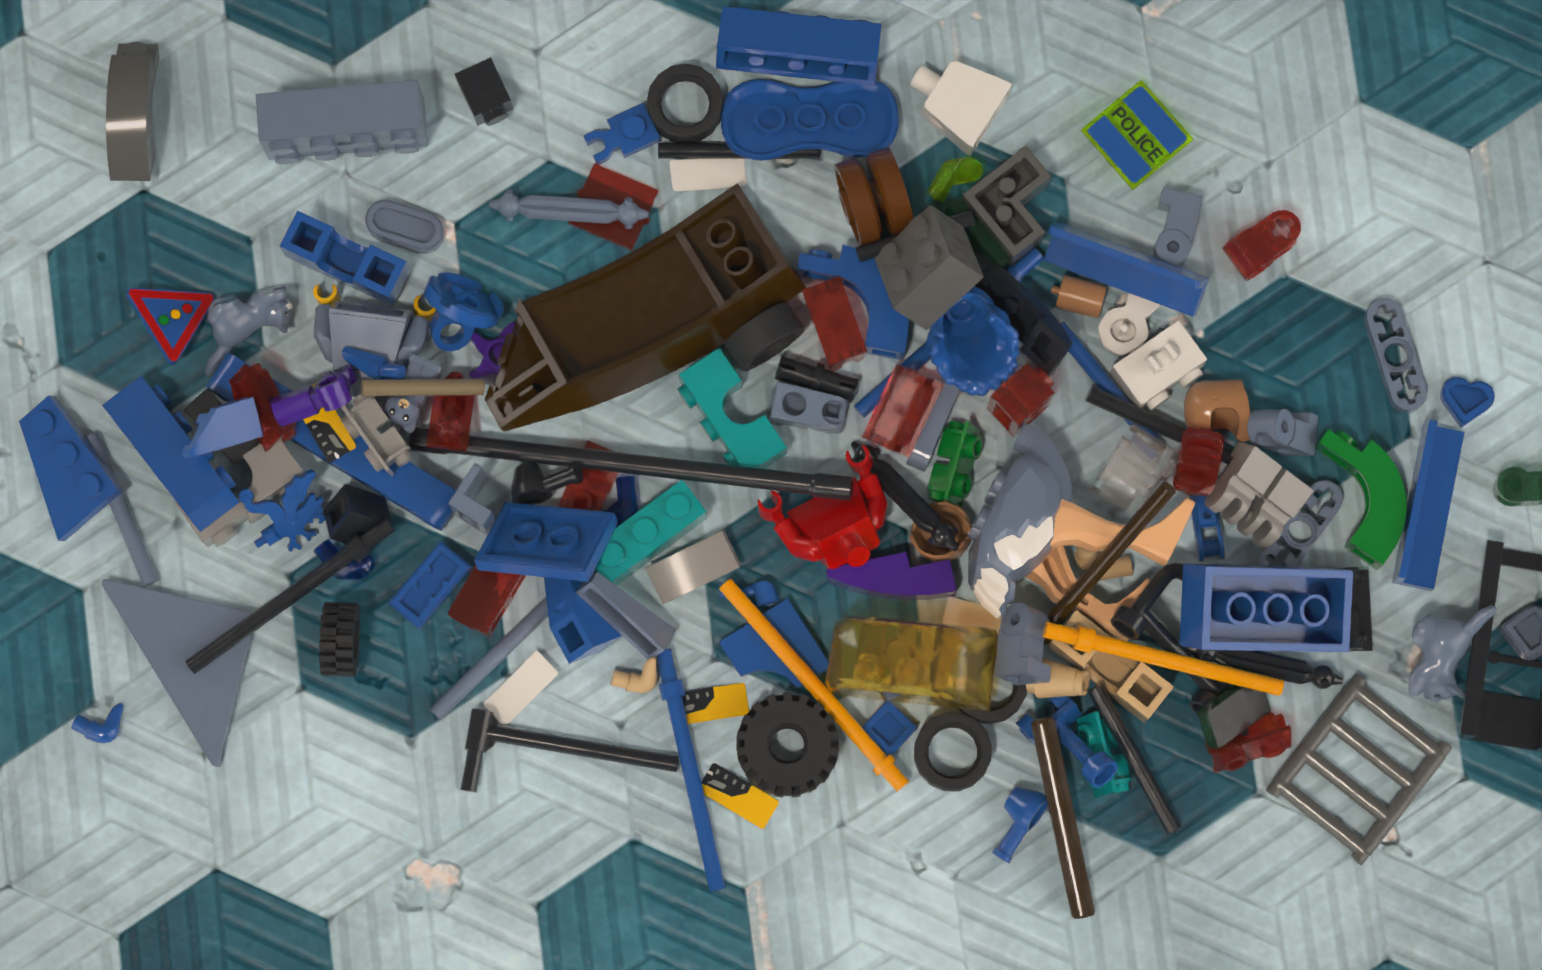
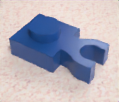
[584,103,661,166]

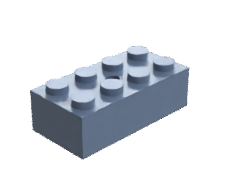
[255,80,428,164]

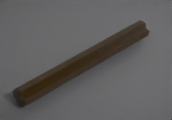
[1031,717,1095,919]

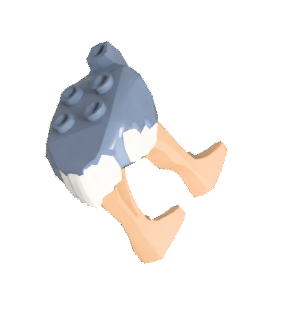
[967,424,1196,641]

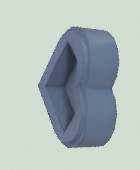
[1498,606,1542,661]

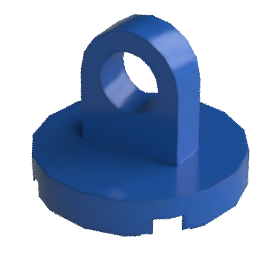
[424,272,504,352]

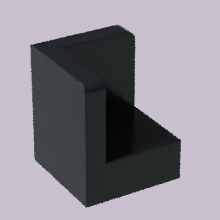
[323,484,392,551]

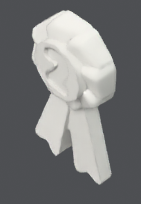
[1098,293,1162,357]

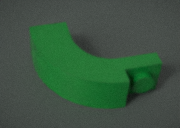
[1315,429,1407,570]

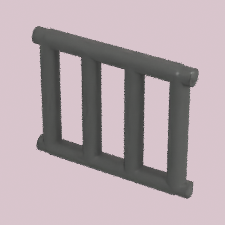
[1266,673,1452,865]

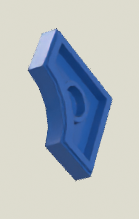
[719,599,832,690]

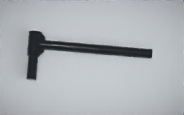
[460,709,679,793]

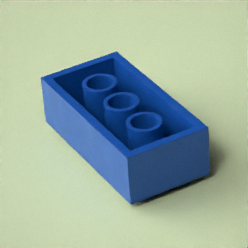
[1179,563,1353,652]

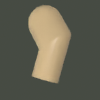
[1074,547,1133,581]

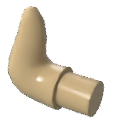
[610,657,657,693]

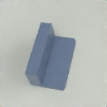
[448,463,496,536]

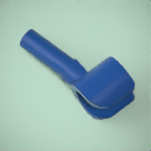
[719,581,779,607]

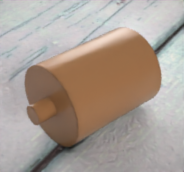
[1051,275,1107,319]

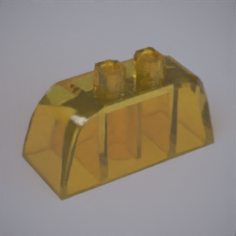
[825,614,998,711]

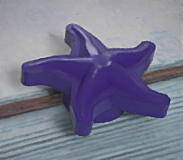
[469,323,515,379]

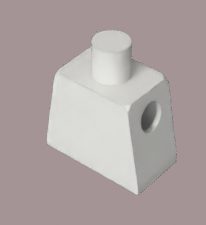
[910,60,1012,157]

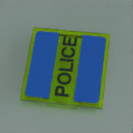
[1080,80,1194,190]

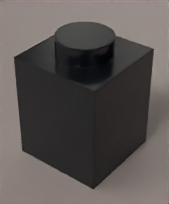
[454,57,513,126]

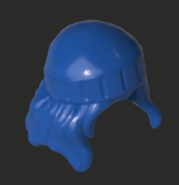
[926,286,1020,397]

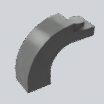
[106,42,160,181]

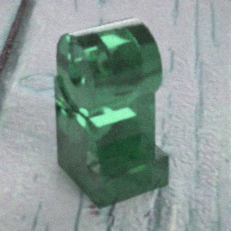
[1493,467,1542,507]

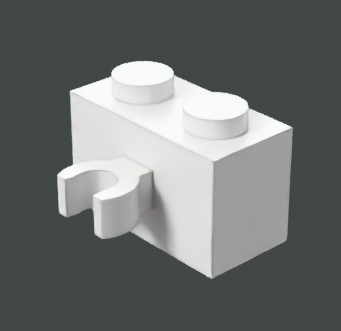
[1110,320,1207,411]

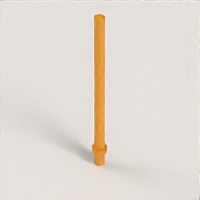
[719,578,909,792]

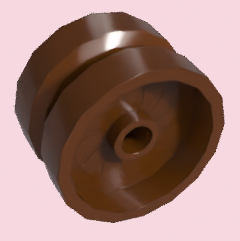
[834,147,914,246]

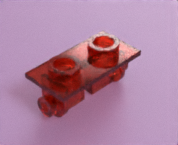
[229,363,297,452]
[426,371,475,451]
[1204,712,1292,773]

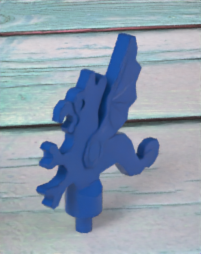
[238,469,325,552]

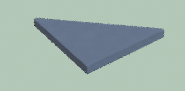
[102,579,253,767]

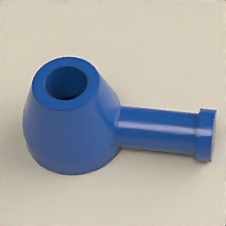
[992,786,1048,863]

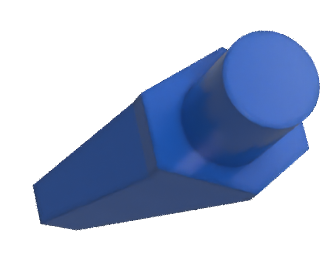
[342,346,406,380]

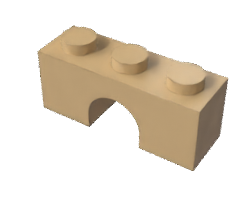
[1048,610,1174,723]

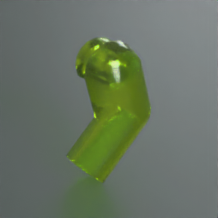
[926,157,983,202]

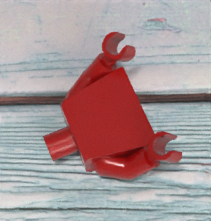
[758,445,888,569]

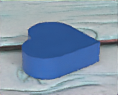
[1440,377,1495,428]

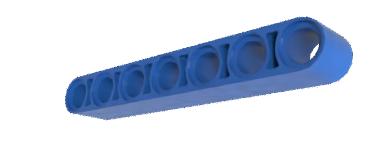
[205,353,456,531]

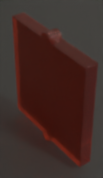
[568,163,659,251]

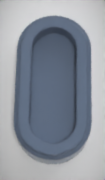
[365,200,444,254]

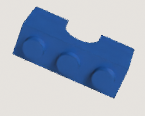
[279,210,411,307]

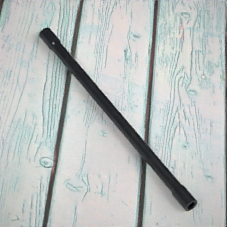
[409,427,853,501]

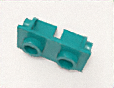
[1076,711,1132,798]

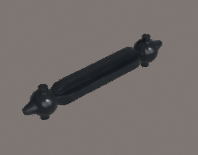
[851,441,959,551]
[1185,647,1343,689]

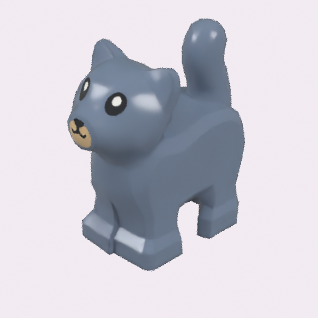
[382,353,442,434]

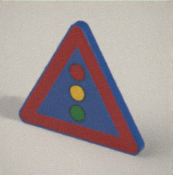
[126,288,215,365]

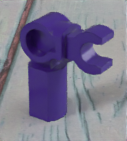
[271,364,357,427]

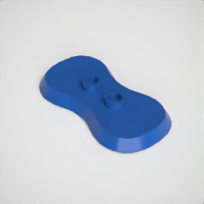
[721,79,899,161]

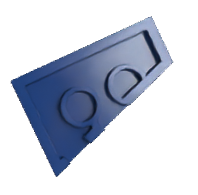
[19,395,124,541]

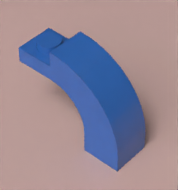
[797,245,909,360]

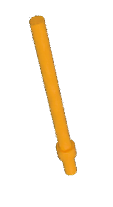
[1042,621,1284,696]

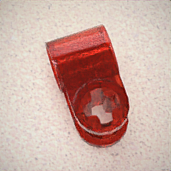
[1222,210,1301,281]

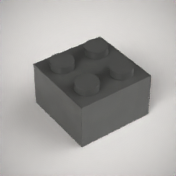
[874,205,984,330]

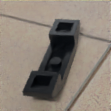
[973,249,1072,376]

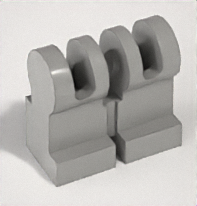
[1205,442,1314,548]

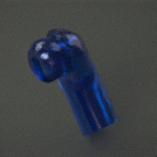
[602,476,638,528]
[314,539,375,580]

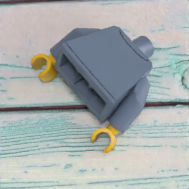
[313,284,436,397]

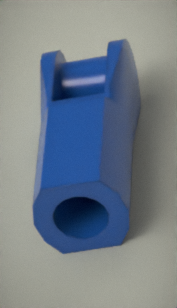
[1188,486,1225,562]

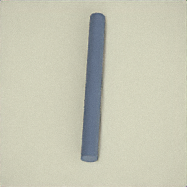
[85,433,158,587]
[430,597,548,721]

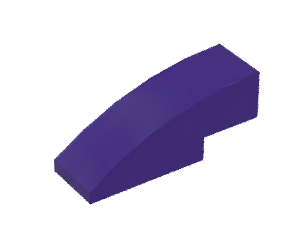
[826,552,957,600]

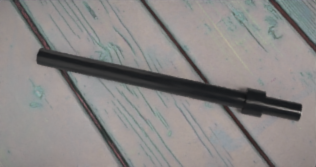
[185,518,395,674]

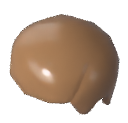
[909,501,972,562]

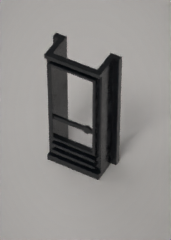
[1459,540,1542,752]

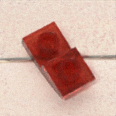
[558,440,619,511]

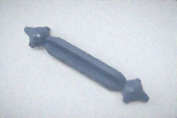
[489,190,649,229]

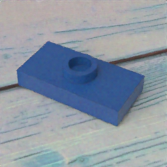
[388,541,473,630]

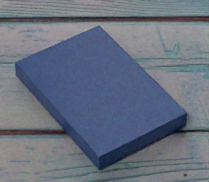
[474,502,618,582]

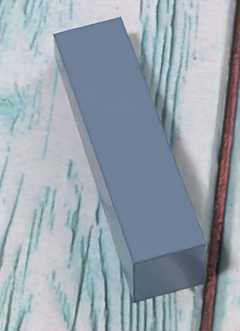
[576,572,676,659]

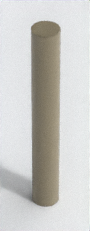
[361,379,485,396]

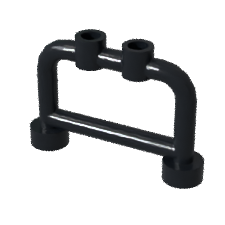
[1111,562,1233,722]

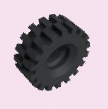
[736,692,839,798]

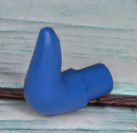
[71,703,124,744]

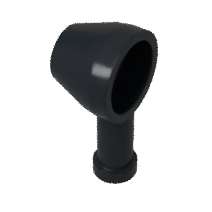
[511,463,584,505]

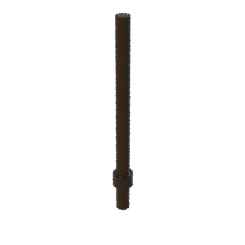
[1044,481,1176,645]

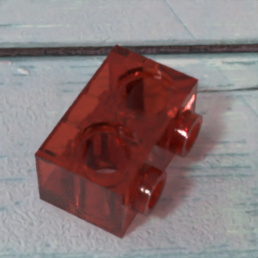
[986,363,1055,438]

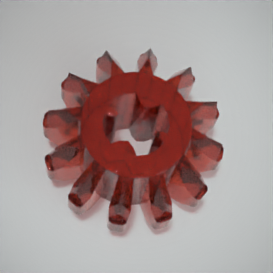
[1173,427,1224,497]

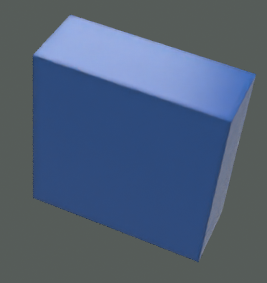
[862,700,918,756]

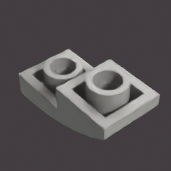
[645,530,742,604]

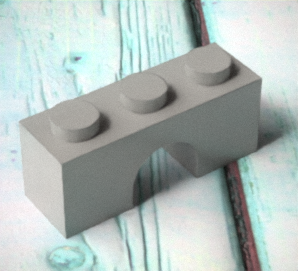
[175,433,304,547]

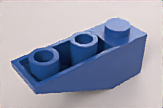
[544,574,623,664]

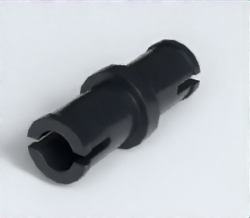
[774,354,859,403]

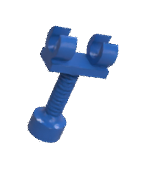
[1015,696,1118,788]

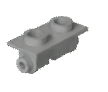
[340,394,412,477]

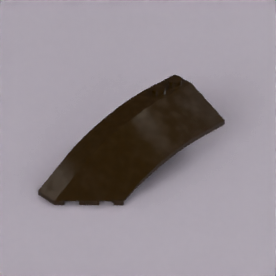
[484,183,807,432]

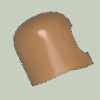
[1184,379,1250,443]

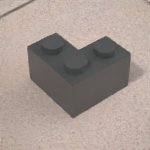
[961,146,1051,266]

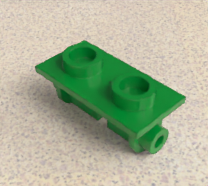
[926,421,983,508]

